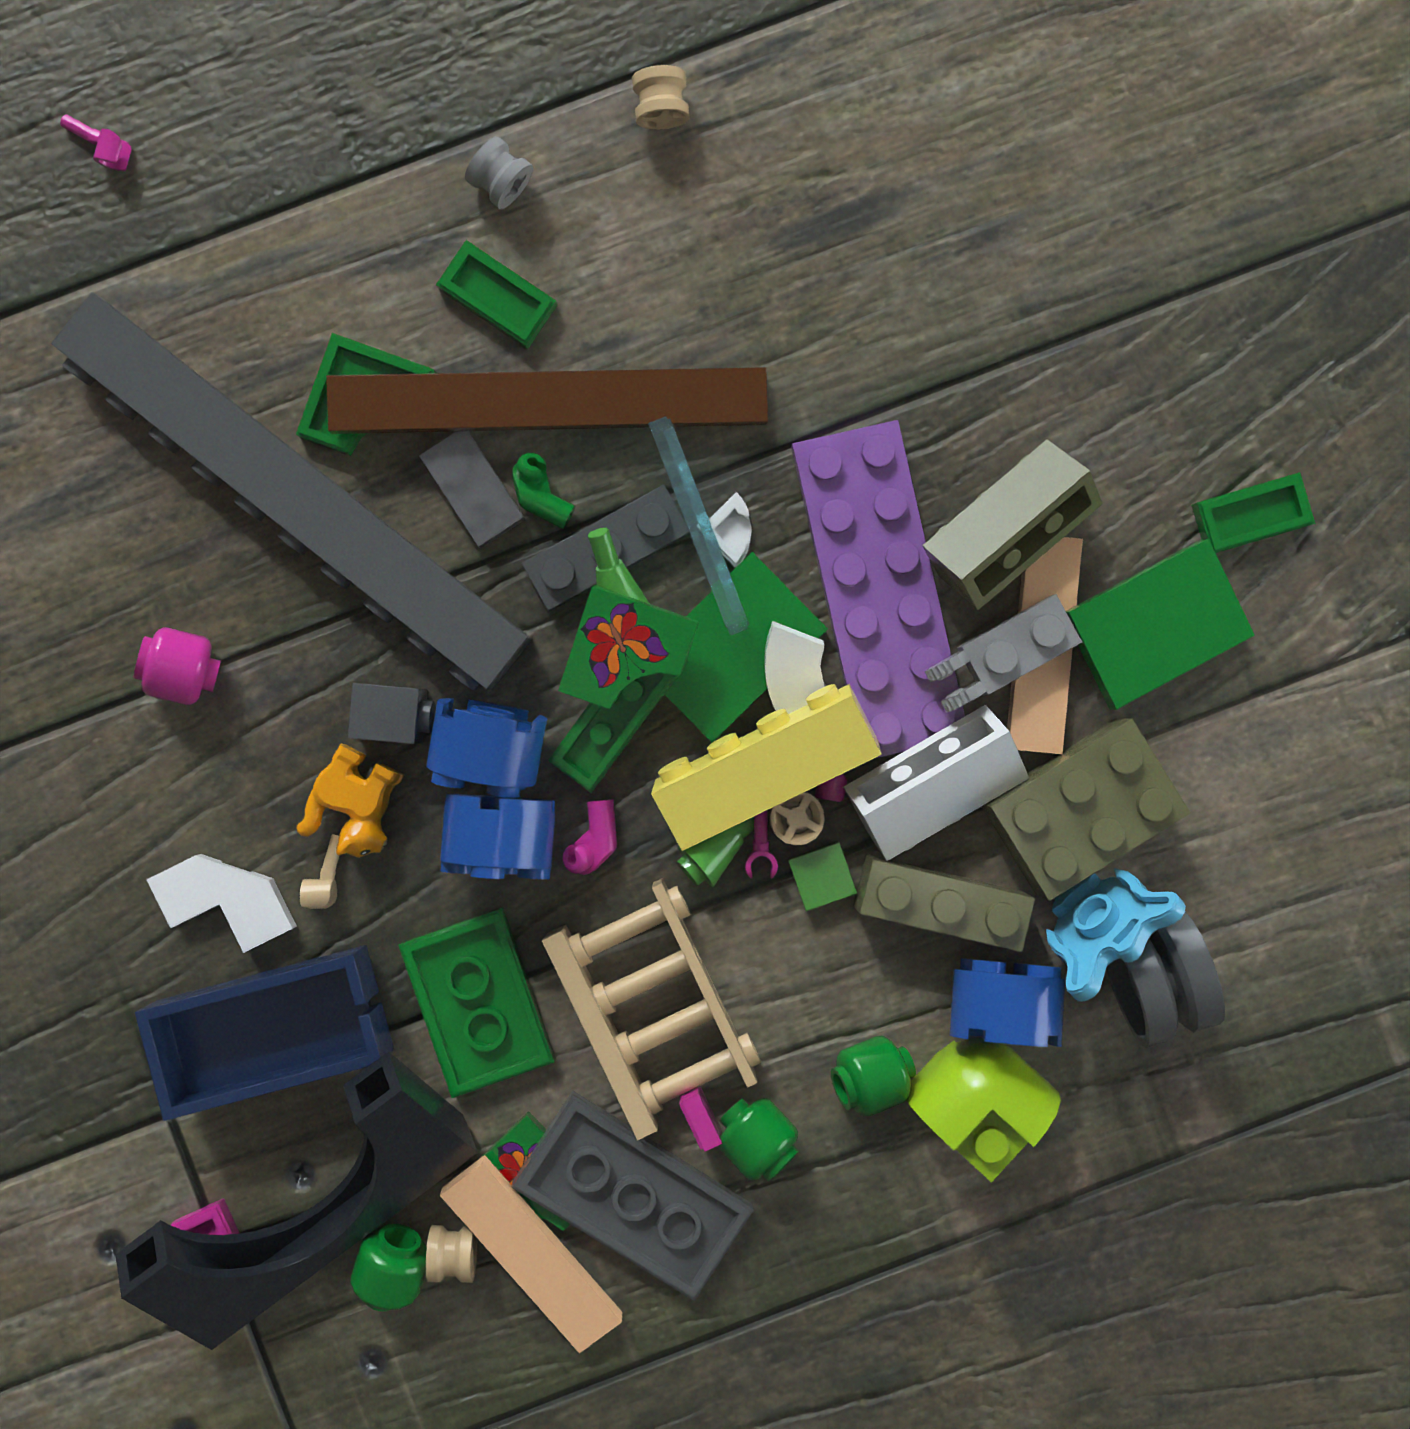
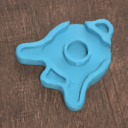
[1046,868,1186,1002]

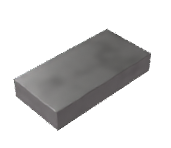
[419,431,526,548]

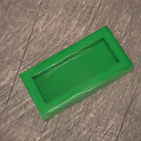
[436,240,558,350]
[1191,472,1316,553]

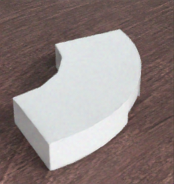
[764,621,826,714]

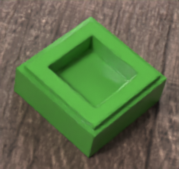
[787,841,857,911]

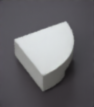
[698,492,752,568]

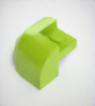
[907,1037,1061,1183]

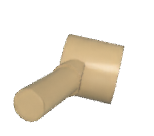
[300,834,339,909]

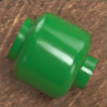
[830,1036,916,1117]
[719,1098,799,1182]
[350,1224,427,1311]

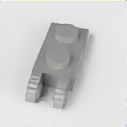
[924,594,1082,713]

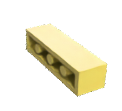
[651,684,882,851]

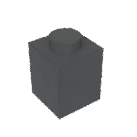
[348,683,435,744]

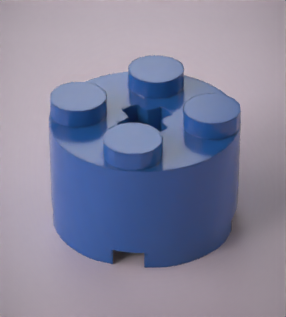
[426,698,547,798]
[440,794,555,879]
[949,958,1066,1047]

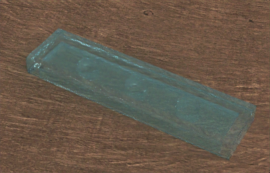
[648,416,749,636]

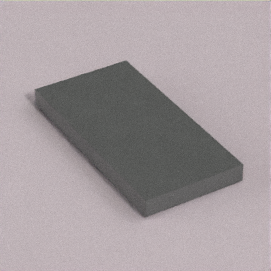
[512,1090,754,1301]

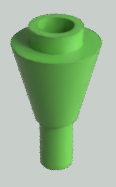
[588,528,650,604]
[676,817,754,887]

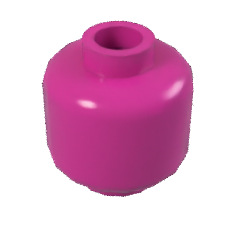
[133,627,221,705]

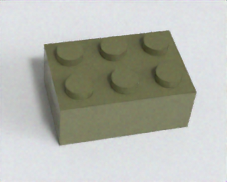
[981,718,1191,901]

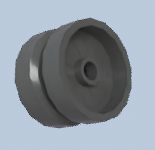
[1106,911,1225,1048]

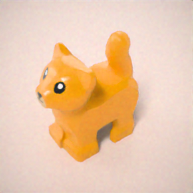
[297,744,405,858]

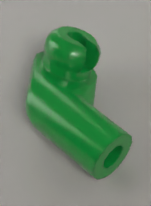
[512,453,576,530]

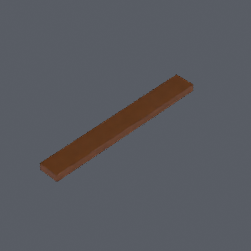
[326,367,768,434]

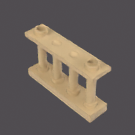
[542,878,761,1141]

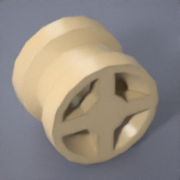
[632,65,690,130]
[768,791,825,846]
[426,1225,478,1283]

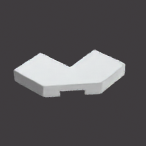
[147,854,297,953]

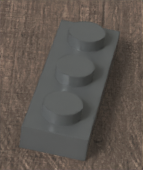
[522,484,690,612]

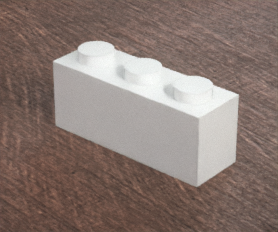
[844,705,1030,861]

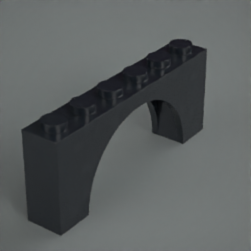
[115,1051,478,1350]

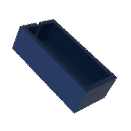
[135,945,394,1121]

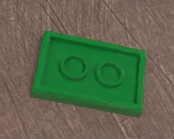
[1066,538,1255,710]
[665,552,828,743]
[398,907,556,1098]

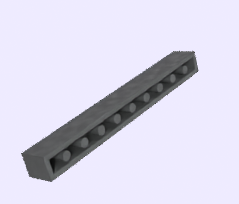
[51,292,533,691]

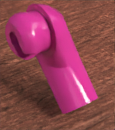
[562,799,617,875]

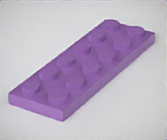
[791,420,965,758]

